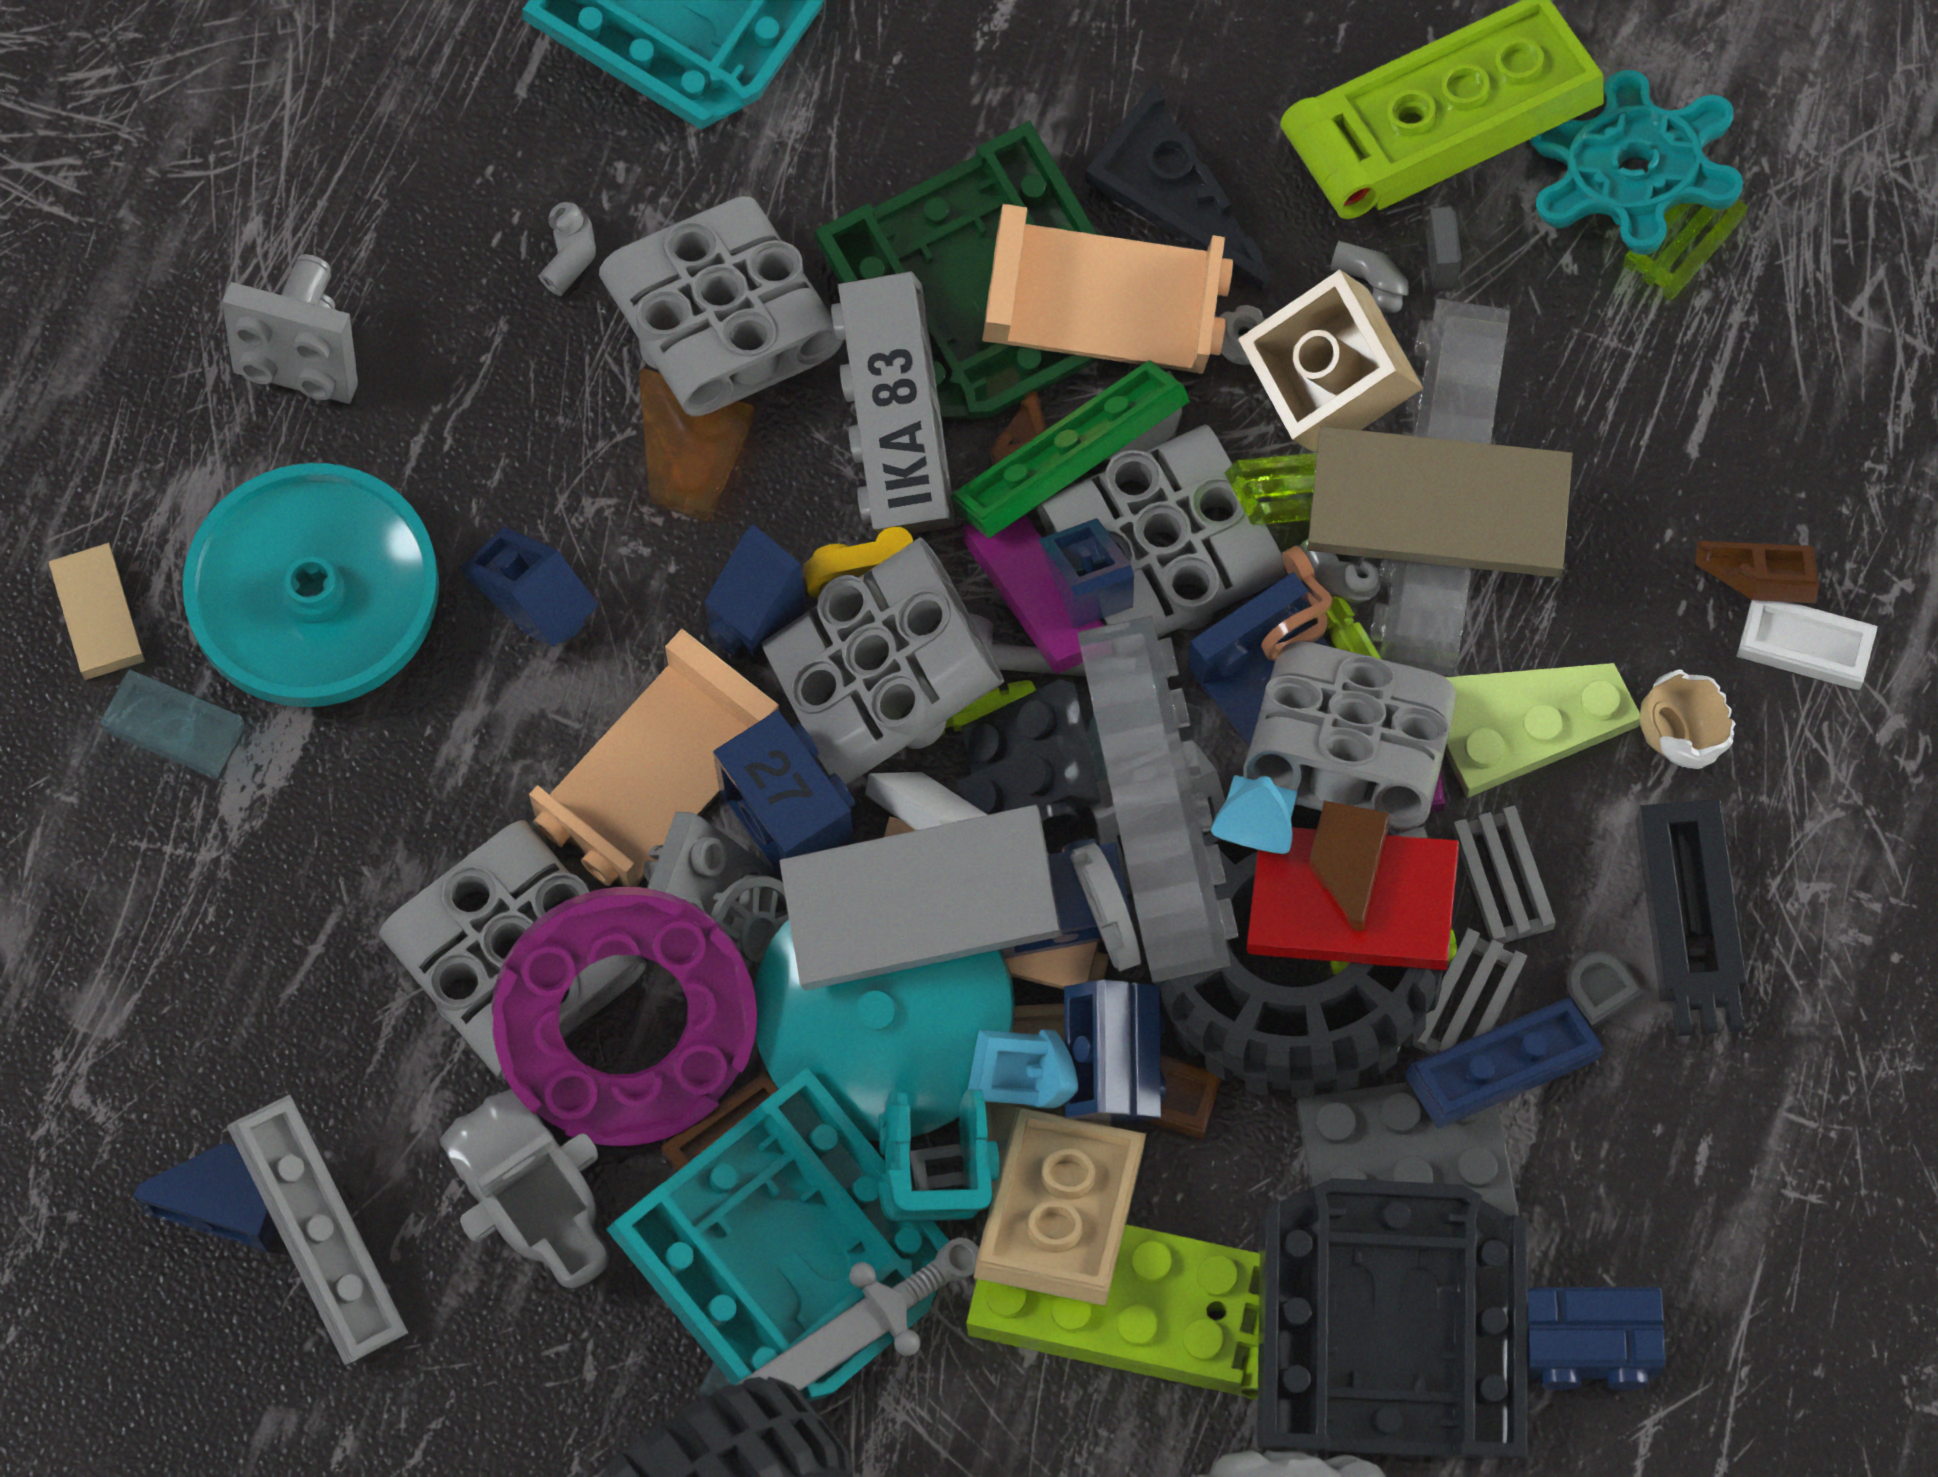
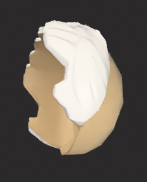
[1639,670,1735,769]

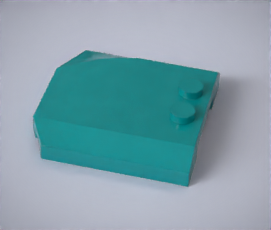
[522,0,824,130]
[606,1067,949,1402]

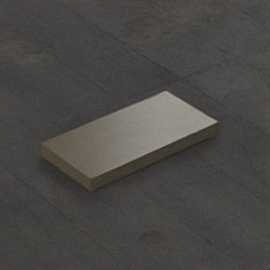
[1307,426,1573,578]

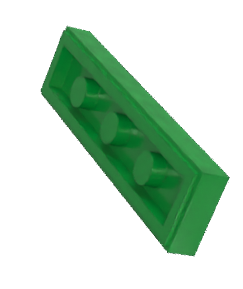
[950,360,1190,539]

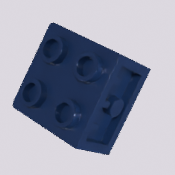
[1188,572,1330,747]

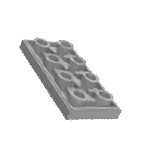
[779,805,1062,991]

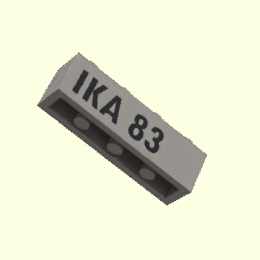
[831,271,957,535]

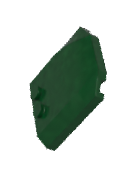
[814,120,1099,420]

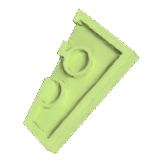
[1444,663,1640,798]

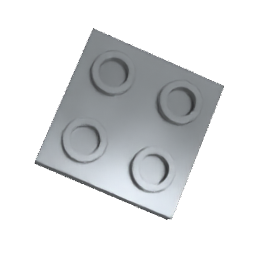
[222,254,358,404]
[644,812,773,927]

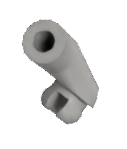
[538,202,596,296]
[1330,241,1409,313]
[1299,539,1381,603]

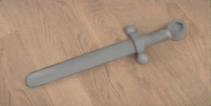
[736,1238,979,1390]

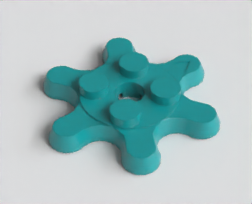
[1529,70,1743,255]

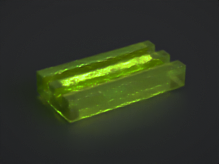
[1623,199,1749,301]
[1224,453,1317,525]

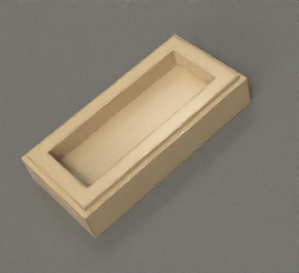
[48,543,145,680]

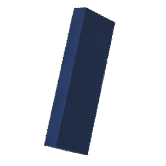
[1404,997,1605,1129]

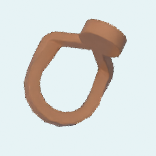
[1261,545,1332,661]

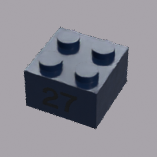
[713,710,857,883]

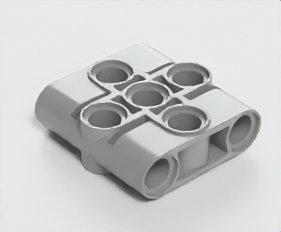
[599,196,843,416]
[1037,424,1287,654]
[762,537,1004,785]
[1244,641,1457,830]
[379,820,647,1081]

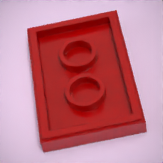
[1247,827,1459,970]

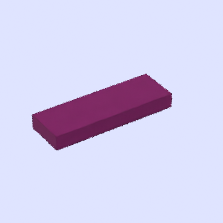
[962,515,1112,674]

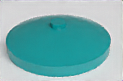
[182,463,439,707]
[754,919,1015,1141]

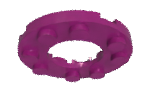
[491,887,757,1146]

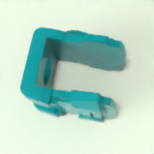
[877,1089,999,1222]

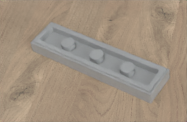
[227,1095,408,1365]

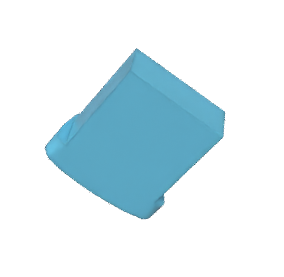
[1211,775,1298,854]
[968,1029,1078,1108]

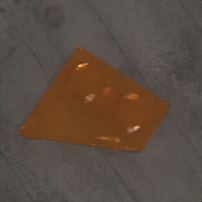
[639,368,755,523]

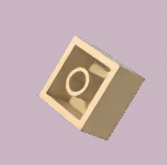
[1238,269,1423,454]

